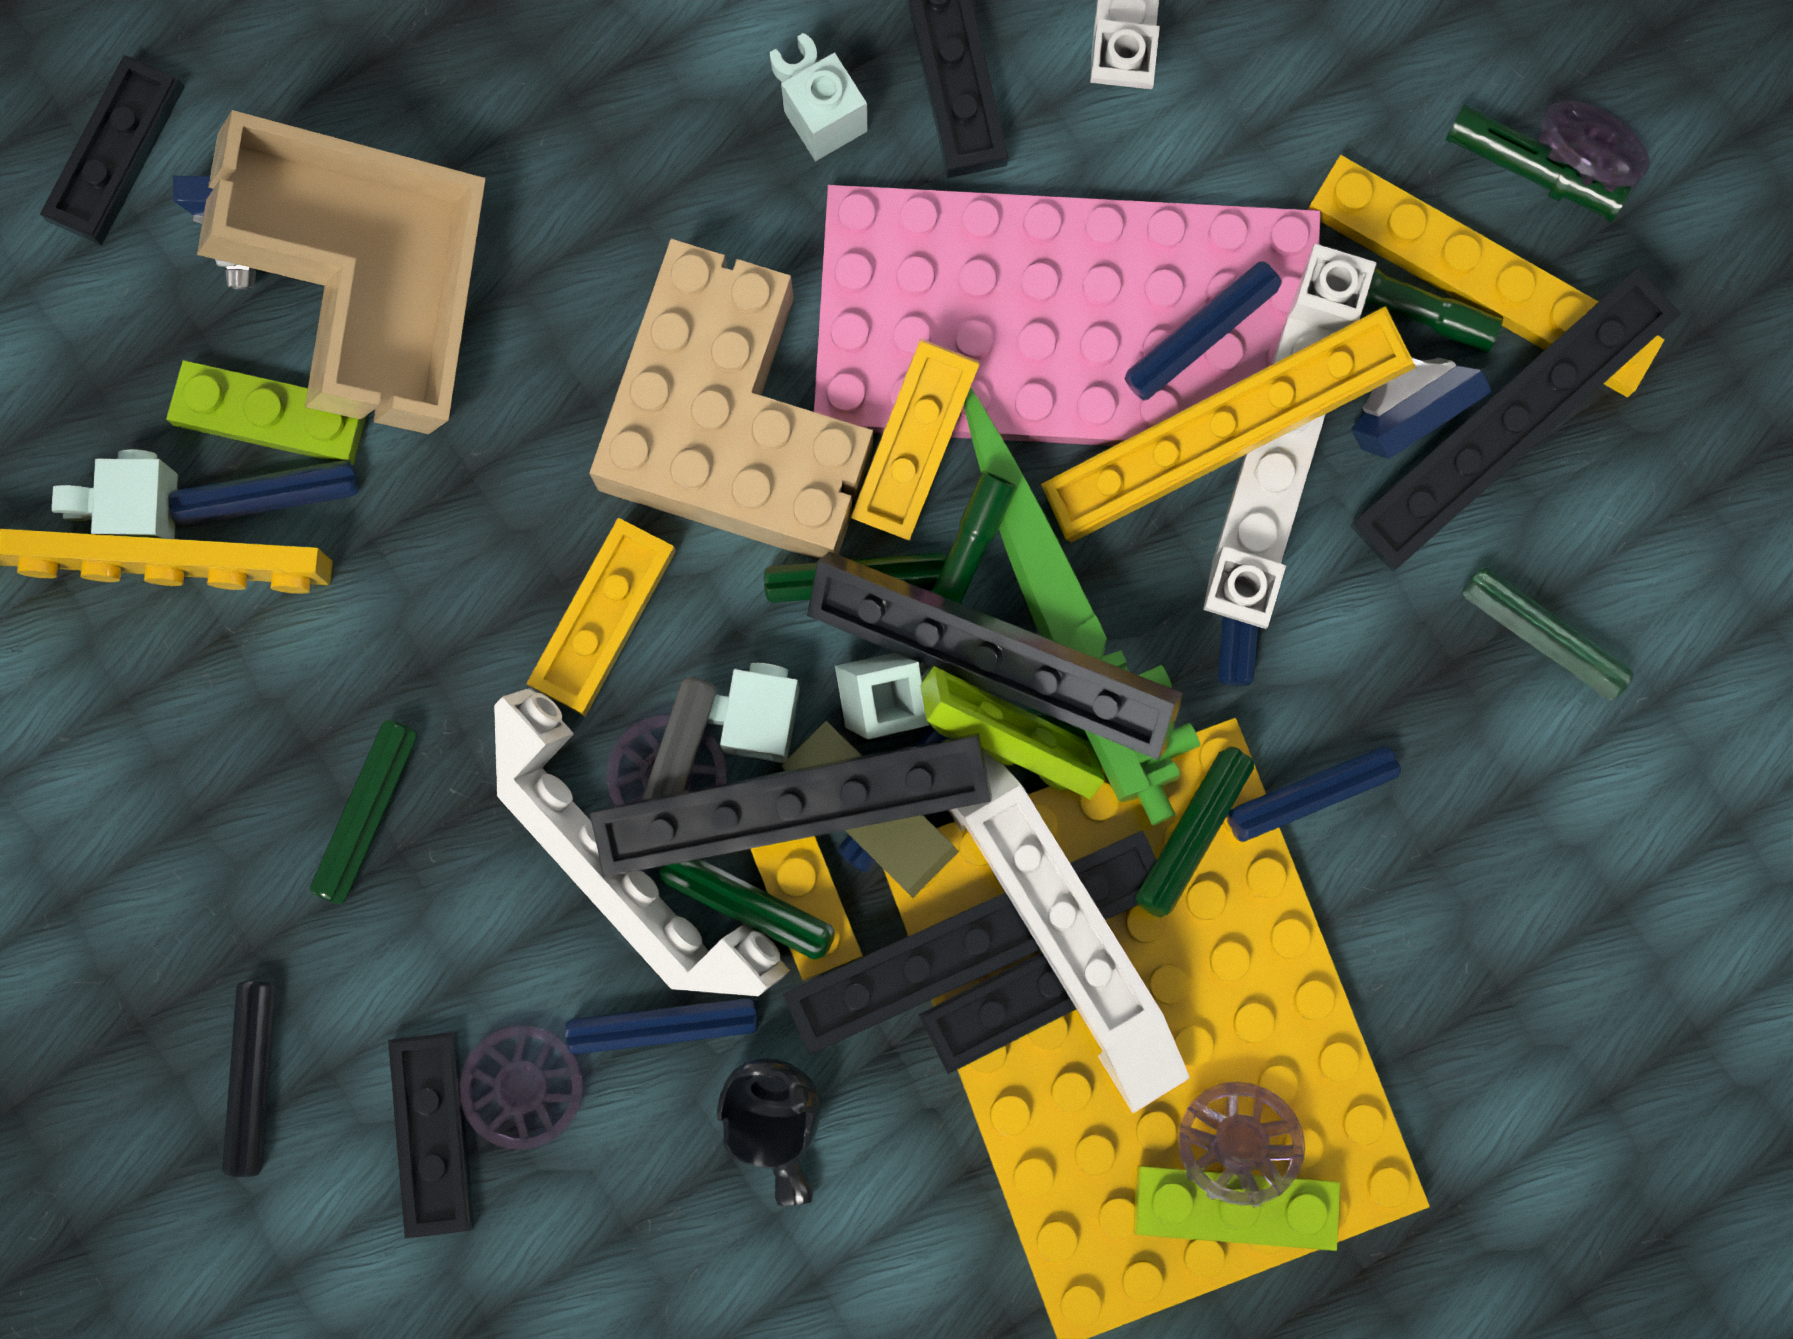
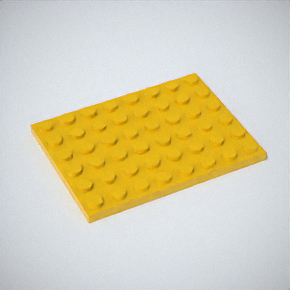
[883,718,1430,1339]

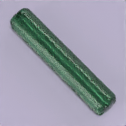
[1462,567,1634,700]

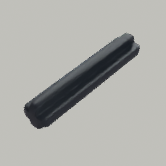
[222,981,275,1177]

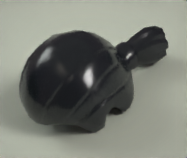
[717,1058,821,1206]

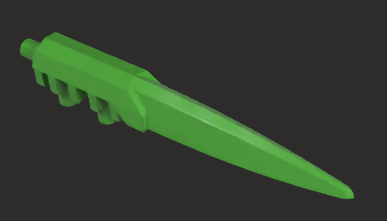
[963,388,1200,826]

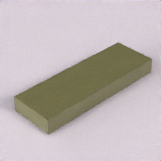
[781,721,959,898]

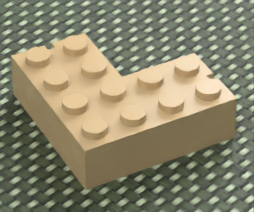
[197,110,485,434]
[589,239,873,560]

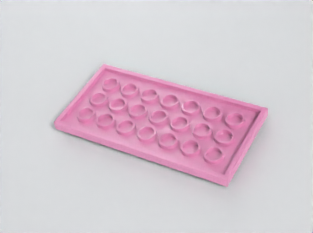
[814,185,1320,446]

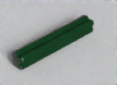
[764,552,948,603]
[310,720,417,904]
[1136,746,1254,918]
[659,859,835,959]

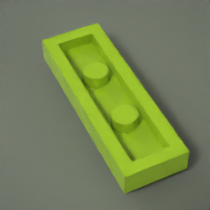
[166,360,367,465]
[920,666,1105,799]
[1133,1165,1340,1251]

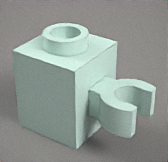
[770,33,867,161]
[52,450,178,539]
[835,653,933,739]
[706,663,800,763]

